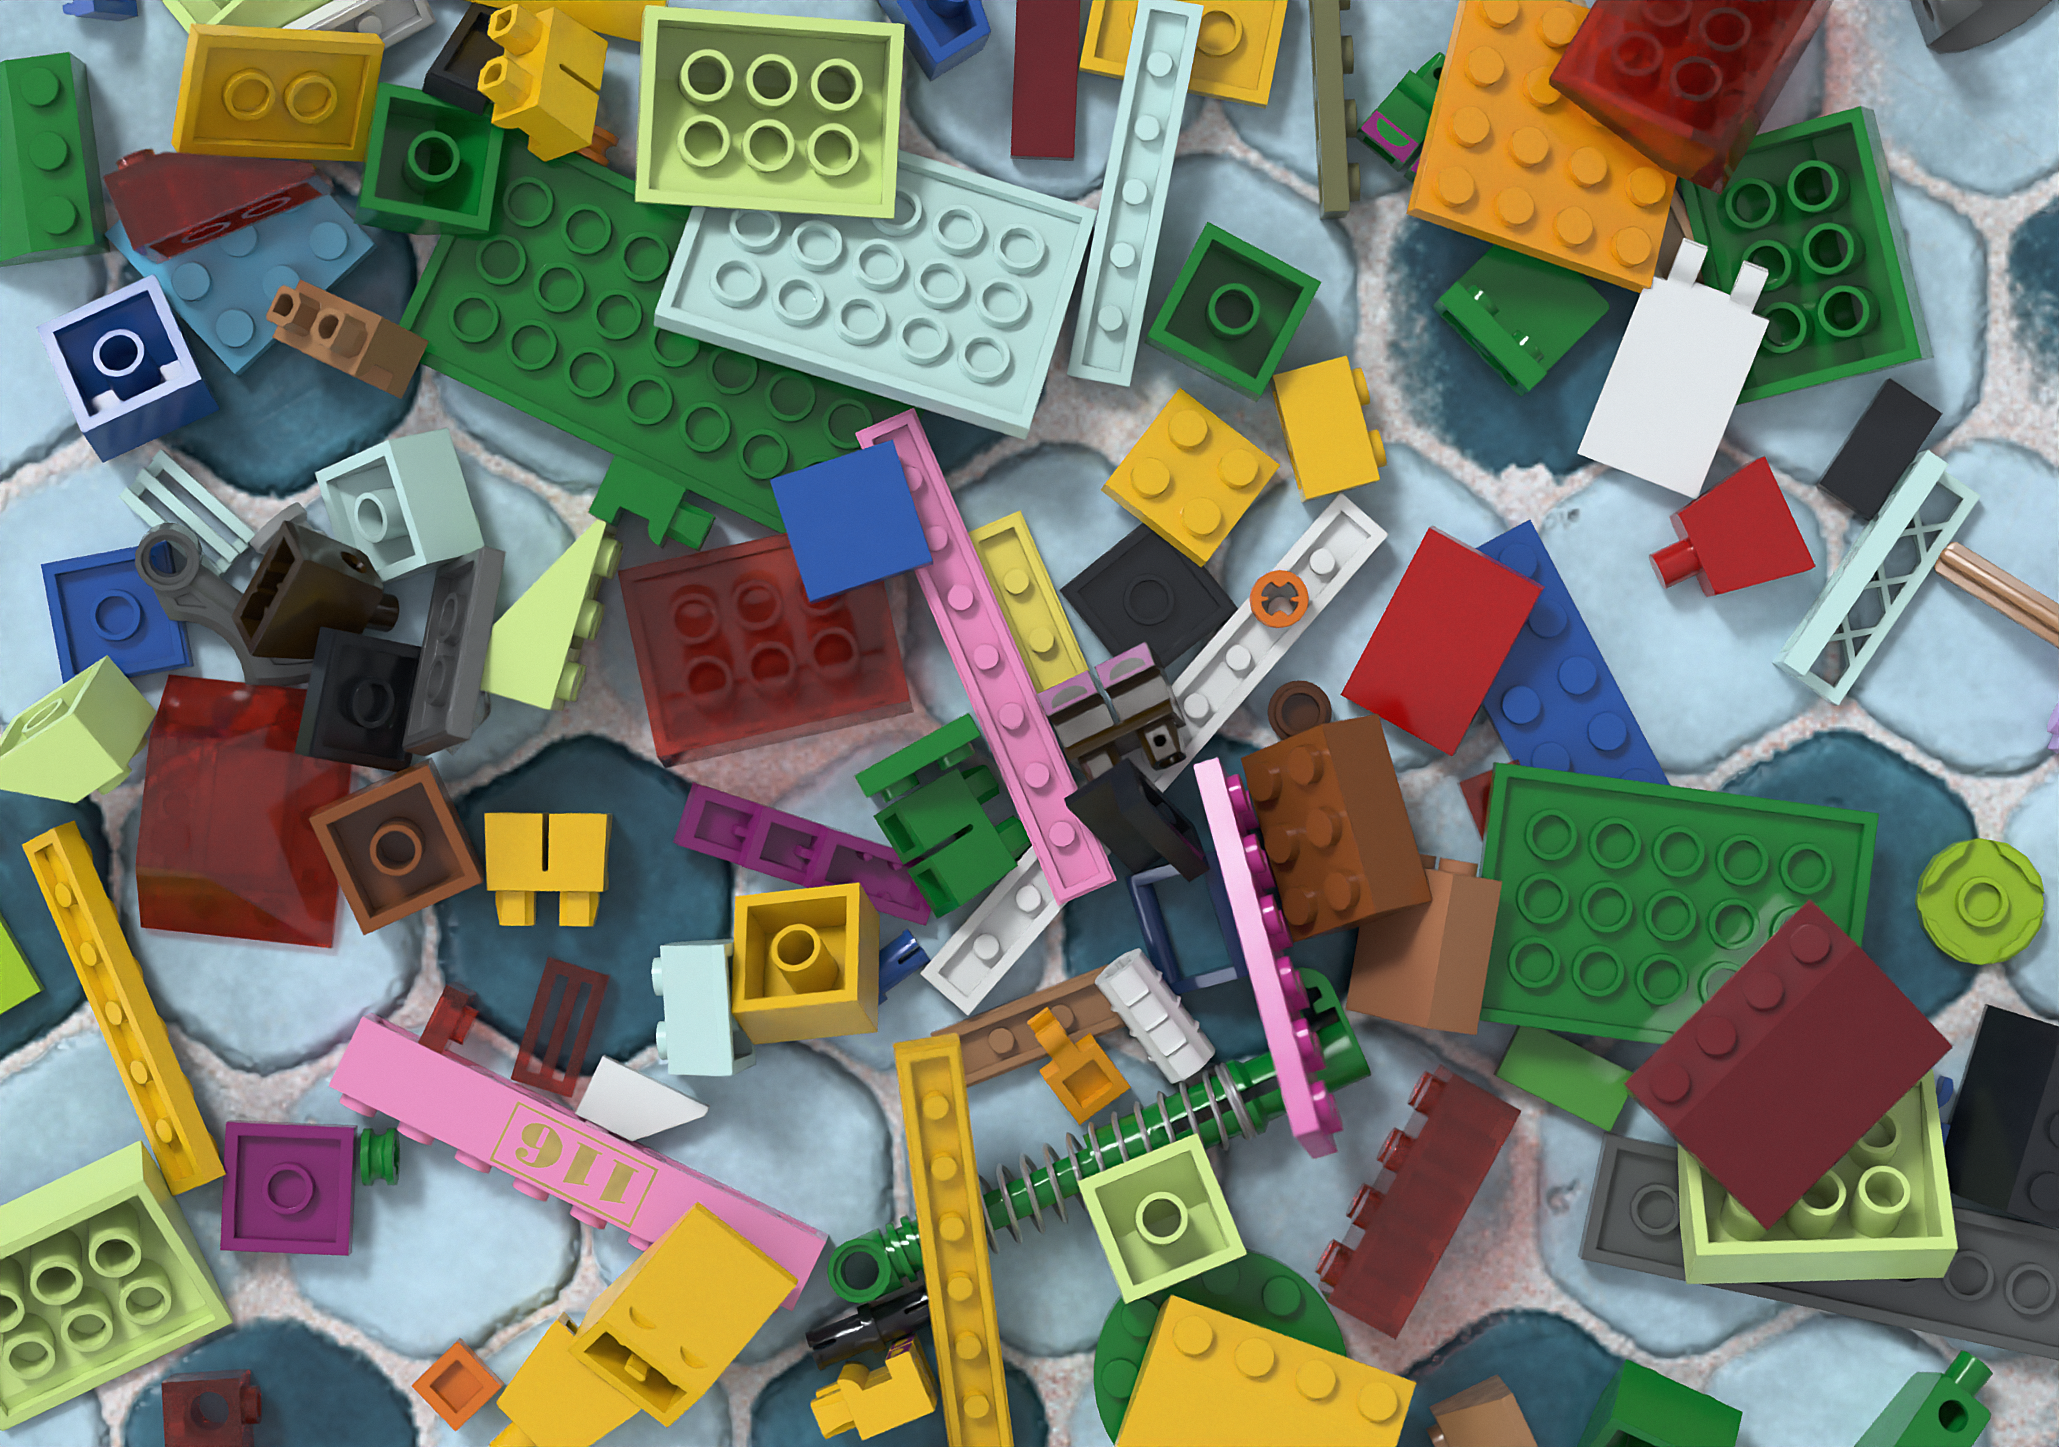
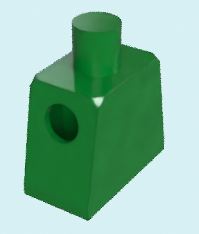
[1854,1350,1993,1447]

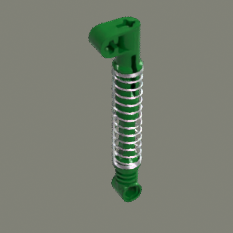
[827,967,1371,1303]

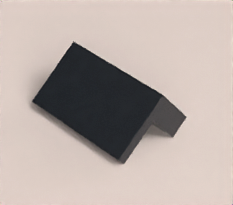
[1064,757,1210,882]

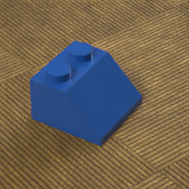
[36,274,220,463]

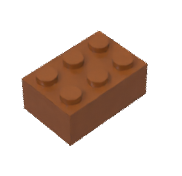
[1241,714,1433,943]

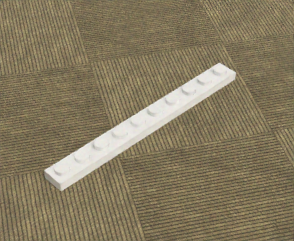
[920,492,1389,1016]

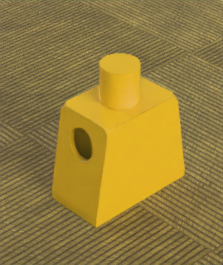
[489,1311,642,1447]

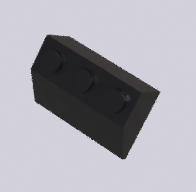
[1944,1004,2059,1229]

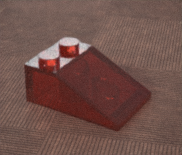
[103,148,336,264]

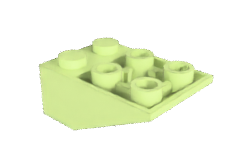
[480,520,624,711]

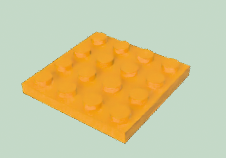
[1406,0,1707,293]

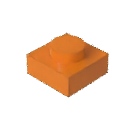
[411,1338,505,1432]

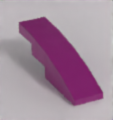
[673,782,931,926]

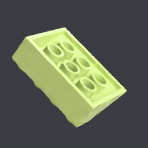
[635,5,905,219]
[1678,1069,1958,1284]
[0,1140,233,1432]

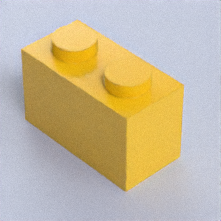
[1269,355,1387,503]

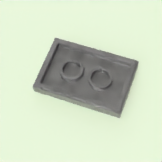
[402,546,506,756]

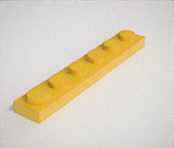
[22,820,226,1197]

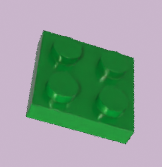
[854,713,981,803]

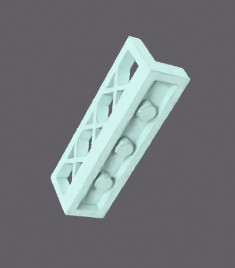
[1772,450,1981,706]

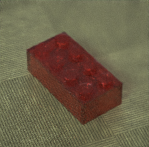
[1315,1064,1522,1340]

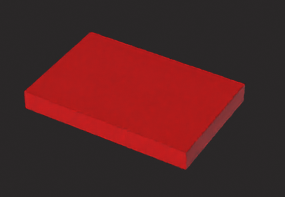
[1341,526,1545,756]

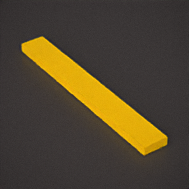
[892,1033,1014,1447]

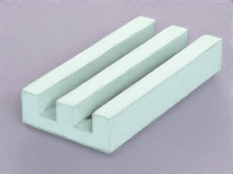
[118,449,256,578]

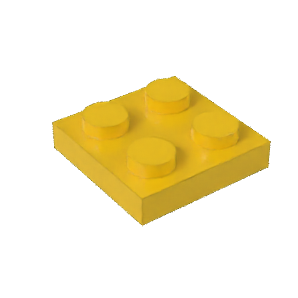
[1101,388,1280,568]

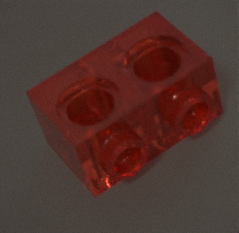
[161,1369,262,1447]

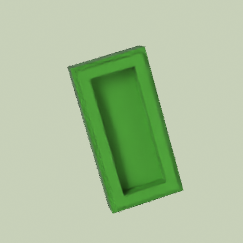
[1493,1025,1634,1132]

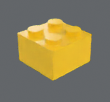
[731,883,880,1045]

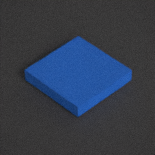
[770,439,934,604]
[41,541,194,684]

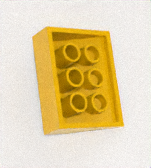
[1114,1295,1416,1447]

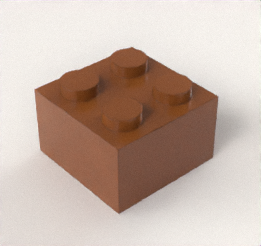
[309,757,485,935]

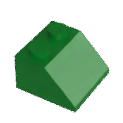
[354,82,504,235]
[1577,1359,1743,1447]

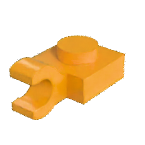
[1027,1007,1131,1125]

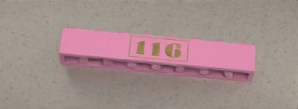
[329,1012,828,1314]

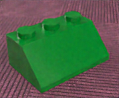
[0,52,111,267]

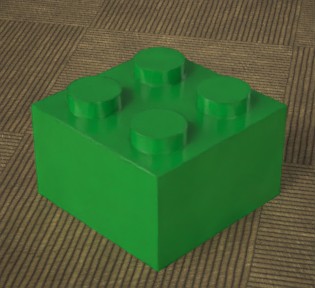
[1144,221,1322,402]

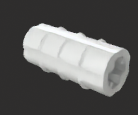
[1095,948,1216,1084]

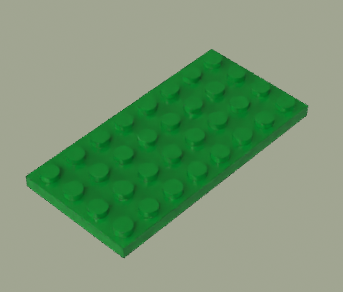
[398,128,926,537]

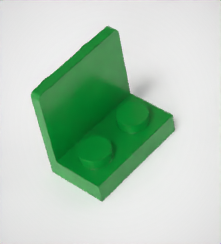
[1431,244,1610,397]

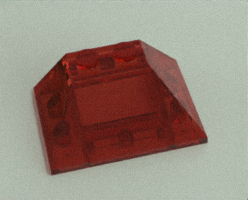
[135,674,353,948]

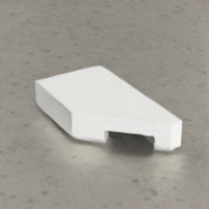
[575,1055,710,1142]

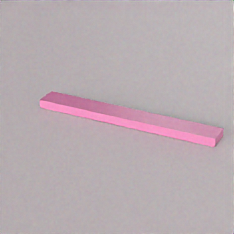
[855,408,1117,906]

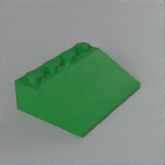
[1678,106,1934,406]

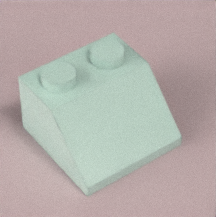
[315,428,485,585]
[652,939,756,1076]

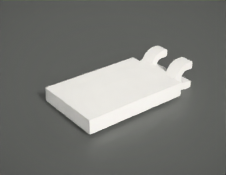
[1577,237,1769,499]

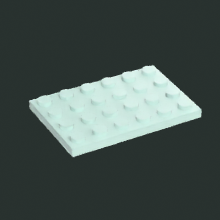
[653,149,1098,440]

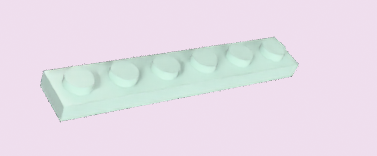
[1067,0,1204,387]

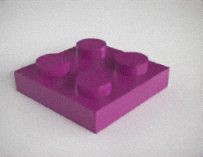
[220,1120,358,1256]

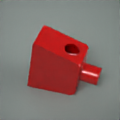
[1649,456,1816,597]

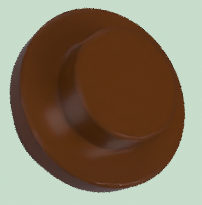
[1267,680,1332,740]

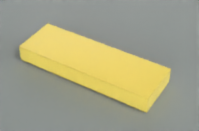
[968,510,1089,694]

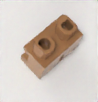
[266,280,429,399]

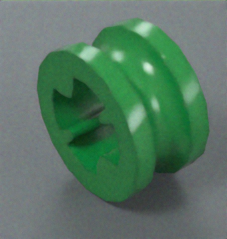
[360,1128,400,1186]

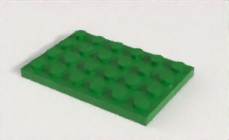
[1478,762,1879,1045]

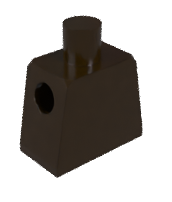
[231,521,399,660]

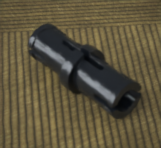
[805,1285,931,1371]

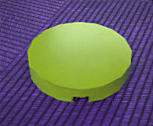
[1915,838,2045,965]

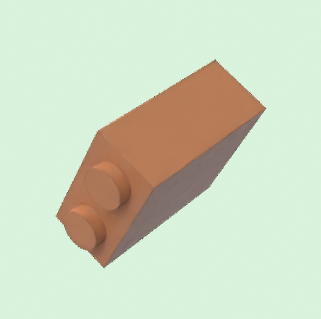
[1345,853,1502,1035]

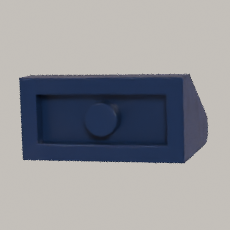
[1125,848,1250,995]

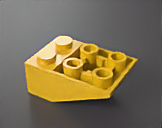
[567,1201,799,1428]

